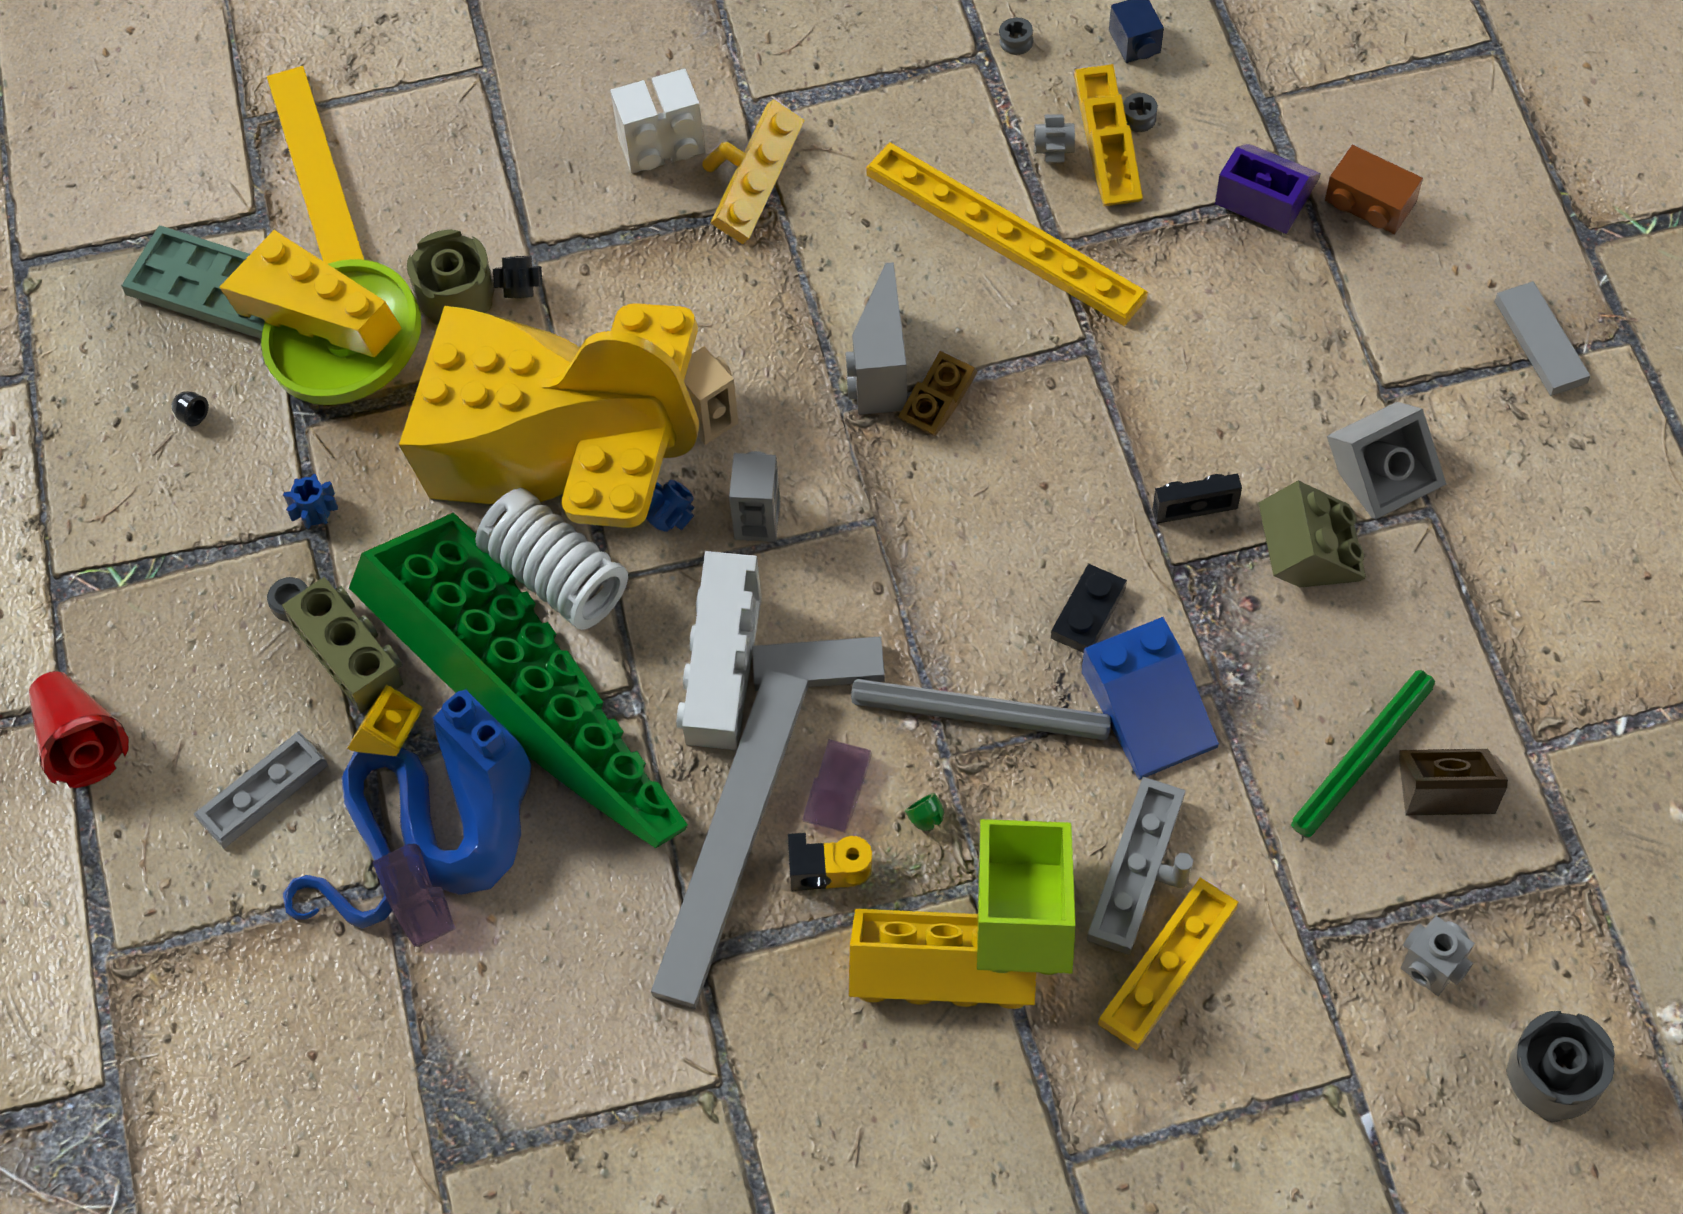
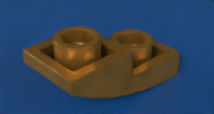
[898,351,978,436]

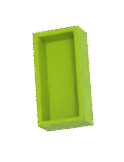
[977,819,1075,975]

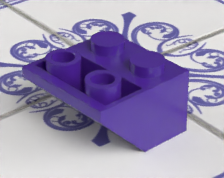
[1215,144,1321,234]

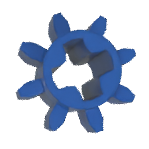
[283,474,338,529]
[646,480,694,532]

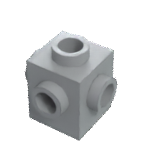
[1400,915,1475,997]

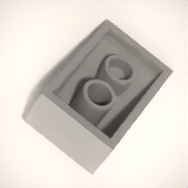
[845,262,907,415]

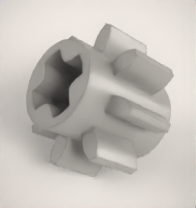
[1034,114,1075,163]

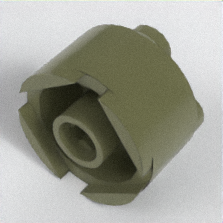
[407,229,494,325]

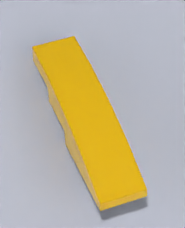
[1074,64,1143,207]

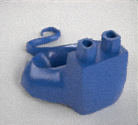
[283,689,531,929]

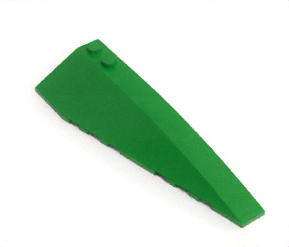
[349,512,688,848]

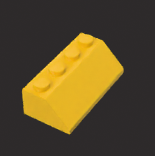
[849,909,1036,1009]

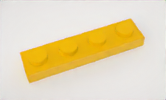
[1098,877,1239,1050]

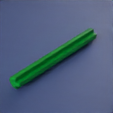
[1291,670,1435,838]

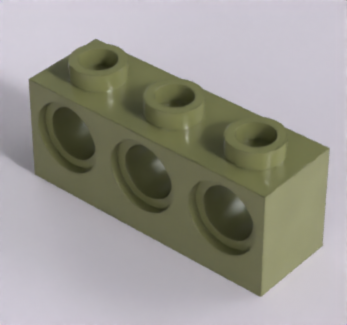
[282,577,404,713]

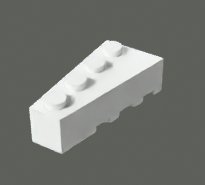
[676,551,762,750]

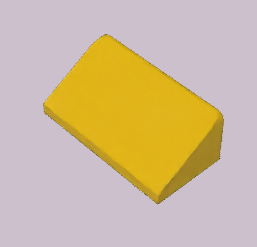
[347,685,423,756]

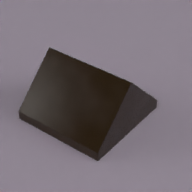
[1399,748,1508,816]

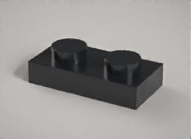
[1152,473,1242,524]
[1051,563,1127,653]

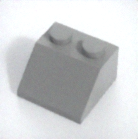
[1327,402,1446,519]

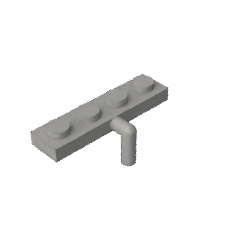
[1087,777,1193,955]

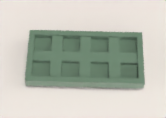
[121,225,265,339]

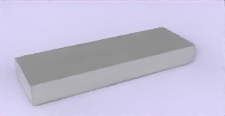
[1494,281,1590,396]
[752,636,885,691]
[194,731,328,849]

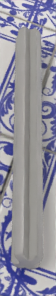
[851,679,1111,740]

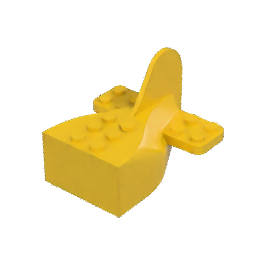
[399,303,699,528]

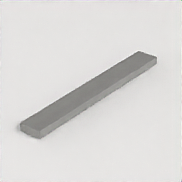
[651,669,809,1009]

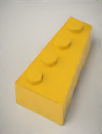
[219,230,402,358]

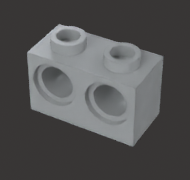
[729,451,781,542]

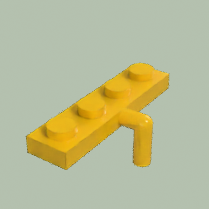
[702,99,805,244]

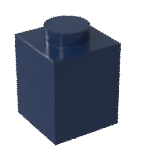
[1109,0,1164,63]

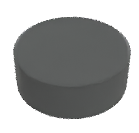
[267,577,308,621]

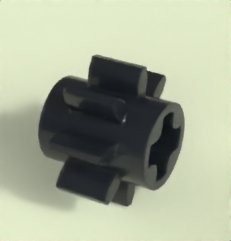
[493,256,543,298]

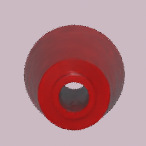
[29,671,129,788]

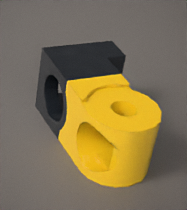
[788,833,872,891]

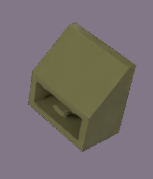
[1258,480,1366,588]

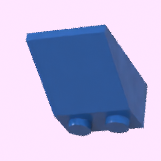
[1081,617,1219,780]

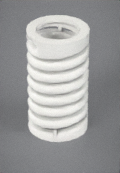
[475,488,628,630]

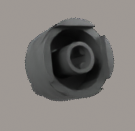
[1506,1011,1615,1122]

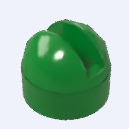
[905,793,944,831]

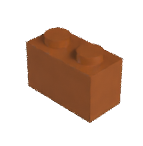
[1325,144,1423,235]

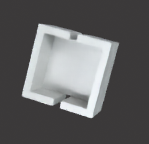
[610,69,705,174]

